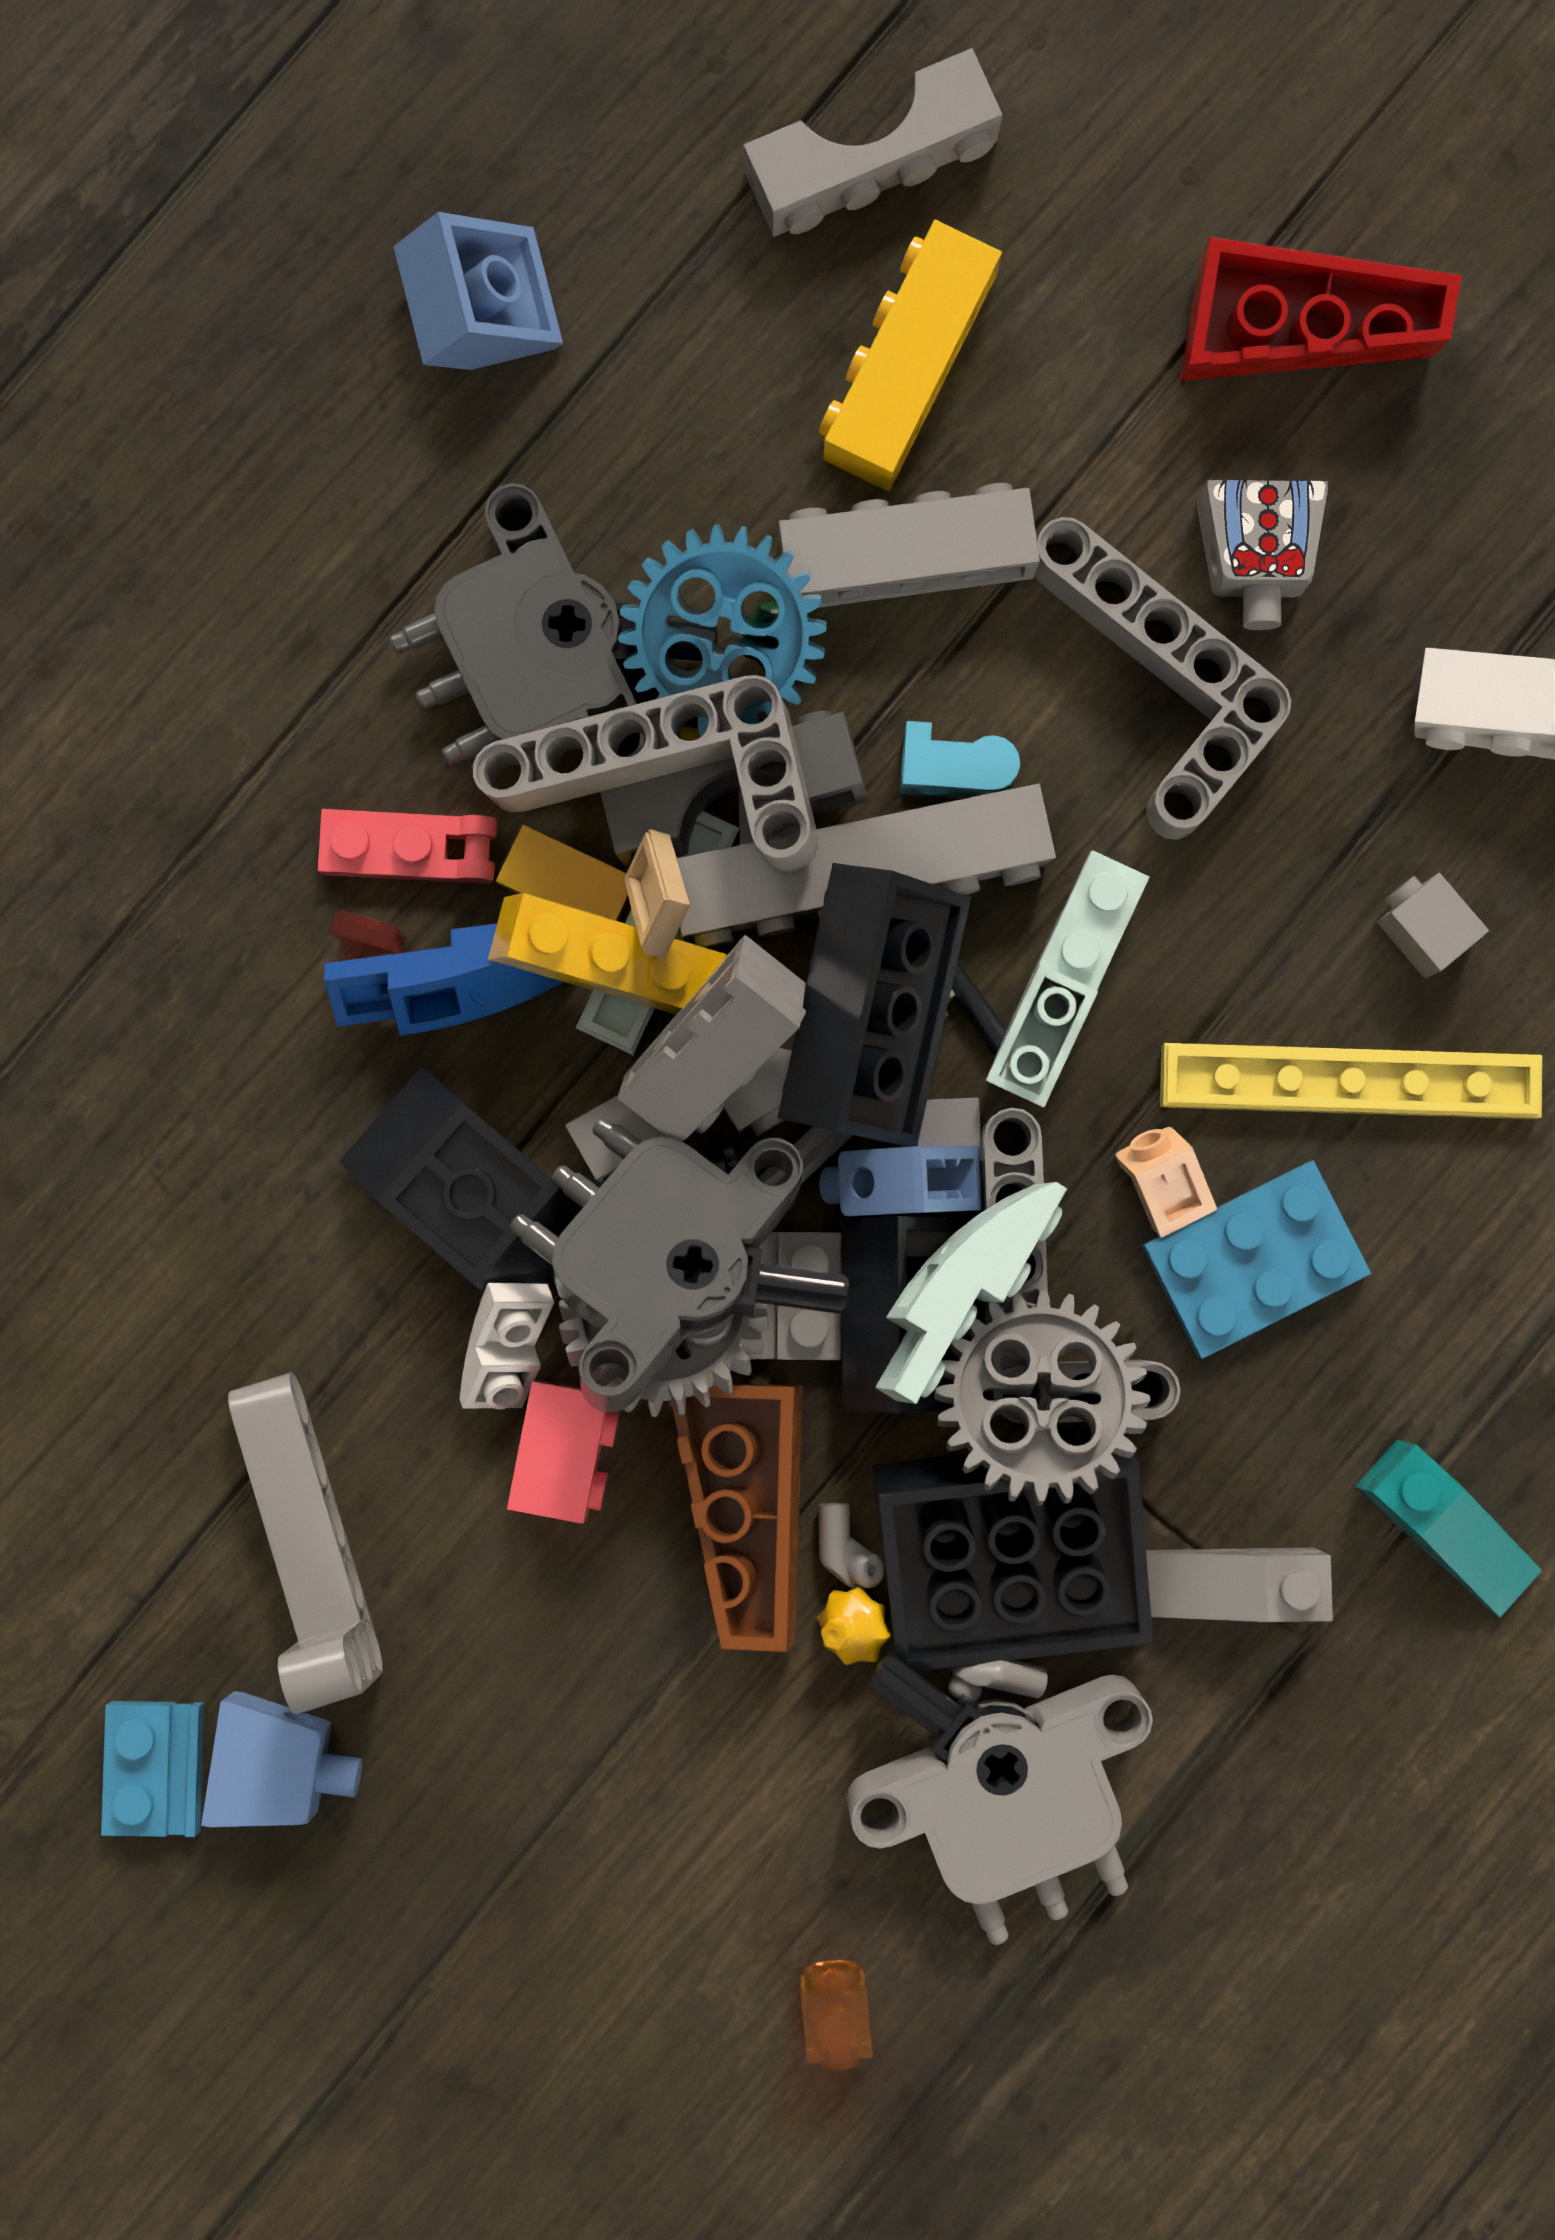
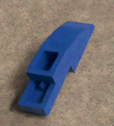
[324,924,563,1036]

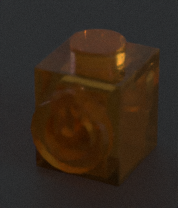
[800,1960,873,2070]

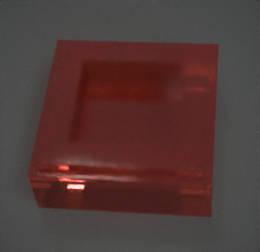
[330,910,406,955]

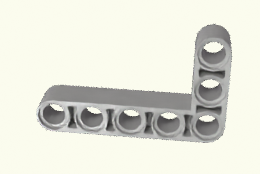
[1035,517,1291,840]
[473,675,818,871]
[980,1108,1181,1423]
[228,1372,383,1714]

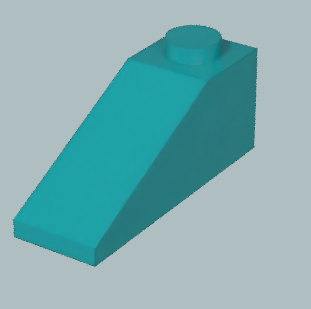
[1355,1440,1542,1618]

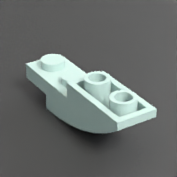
[985,850,1149,1107]
[875,1182,1067,1404]

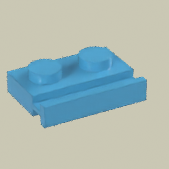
[101,1701,204,1837]

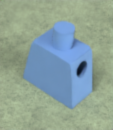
[819,1146,982,1216]
[201,1691,362,1827]

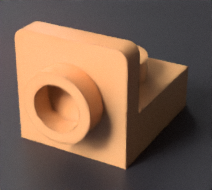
[1116,1127,1217,1238]

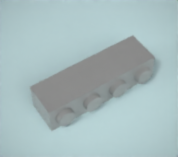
[779,483,1040,608]

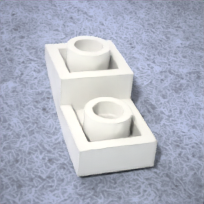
[460,1283,554,1409]

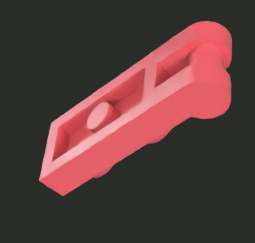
[318,809,498,884]

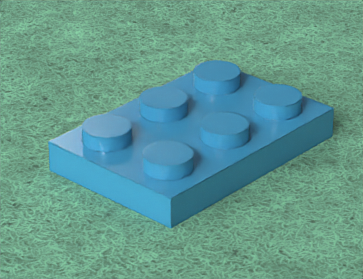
[1141,1160,1371,1359]

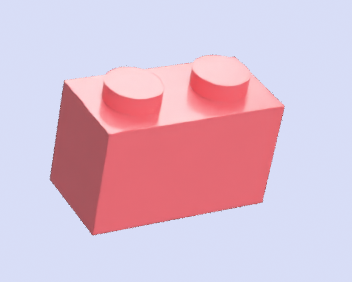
[507,1379,620,1524]

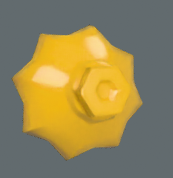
[817,1586,891,1665]

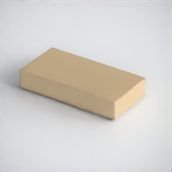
[624,829,690,958]

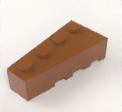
[669,1383,803,1652]

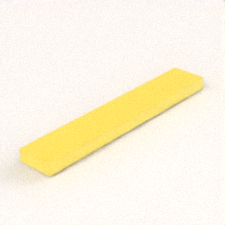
[1160,1043,1542,1119]

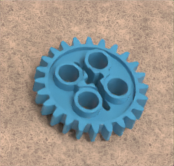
[618,524,827,735]

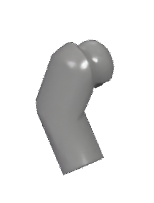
[818,1503,885,1589]
[948,1660,1048,1702]

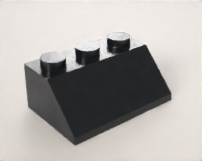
[841,1216,984,1413]

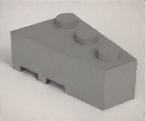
[617,935,806,1142]

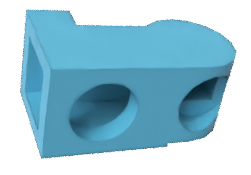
[900,721,1020,799]

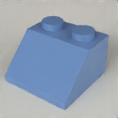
[394,212,563,370]

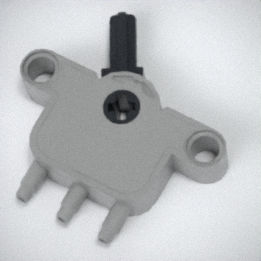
[846,1655,1153,1945]

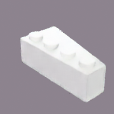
[1415,648,1555,759]

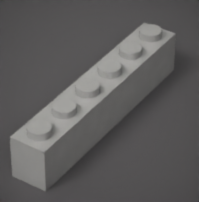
[677,783,1056,949]

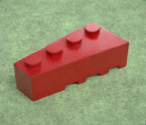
[1180,237,1462,381]

